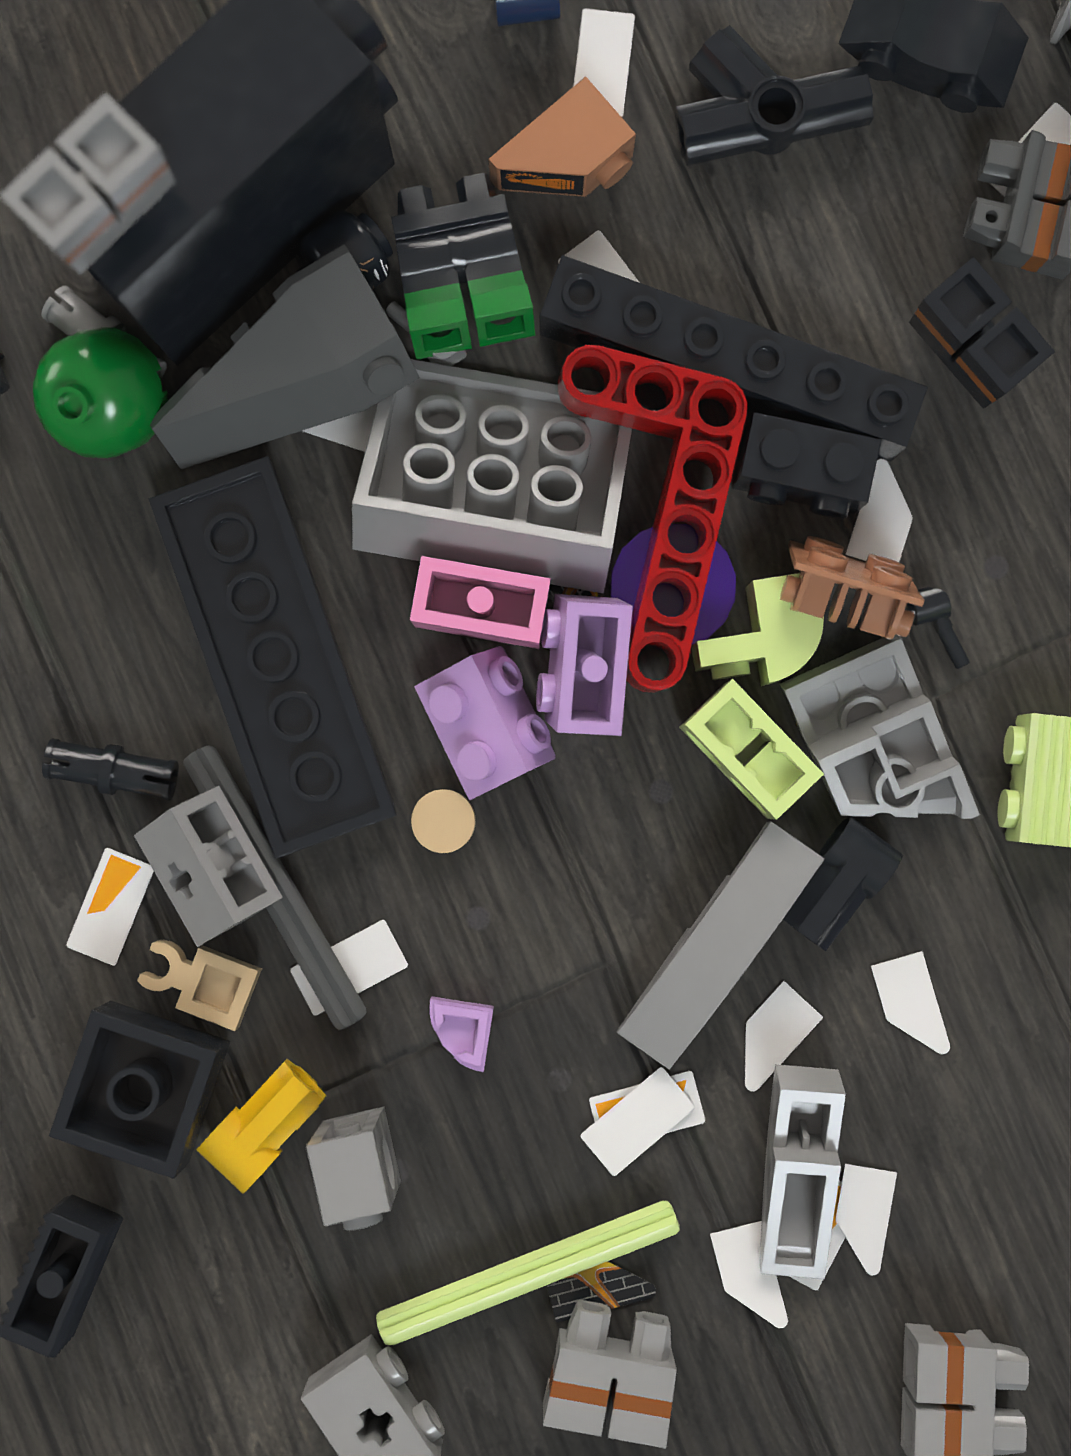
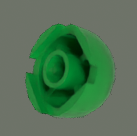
[33,327,168,458]

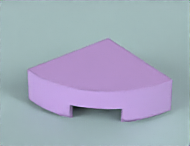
[430,996,494,1072]

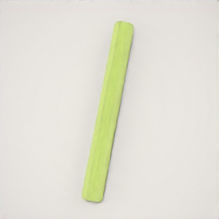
[376,1200,680,1346]

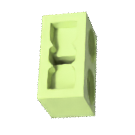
[679,679,824,820]

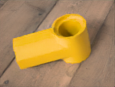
[196,1059,327,1194]

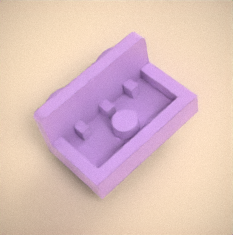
[414,646,556,800]

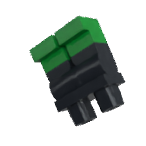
[391,173,536,360]

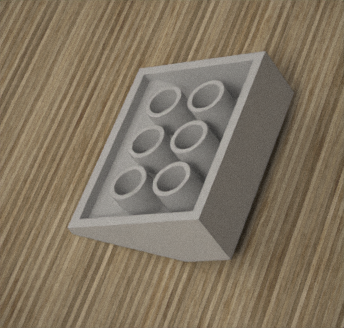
[352,359,632,593]

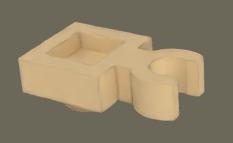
[137,940,262,1031]

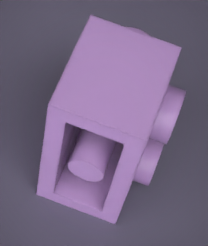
[536,594,633,736]

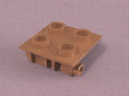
[780,536,924,640]

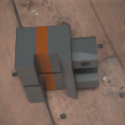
[963,130,1071,280]

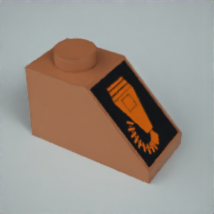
[489,76,636,197]

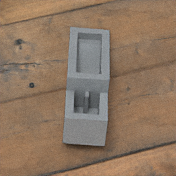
[760,1064,846,1279]

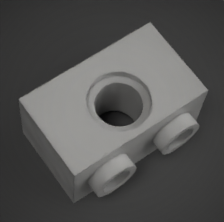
[306,1107,401,1230]

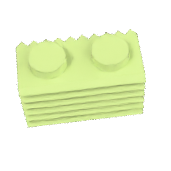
[998,713,1071,847]

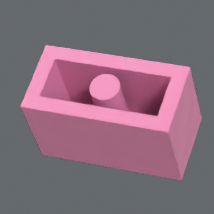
[410,556,551,649]

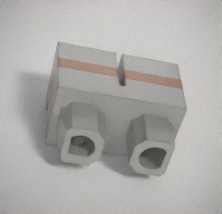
[0,93,175,274]
[543,1300,677,1449]
[900,1323,1029,1456]

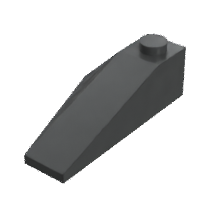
[150,244,420,469]

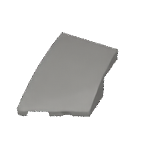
[779,634,980,819]

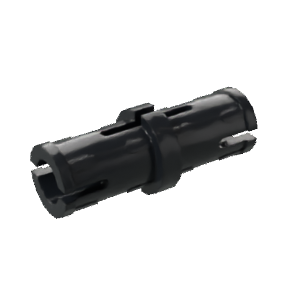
[42,738,179,801]

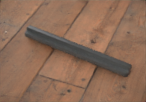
[183,745,366,1030]

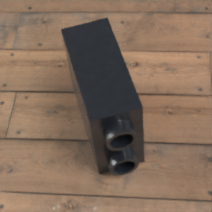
[60,0,398,366]

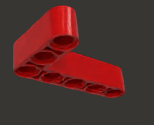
[557,345,747,692]

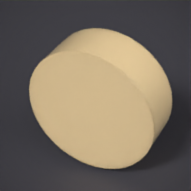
[411,789,476,853]

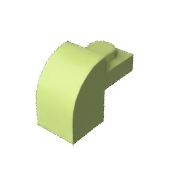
[692,573,824,686]

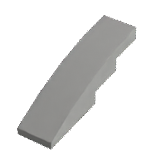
[616,821,824,1070]

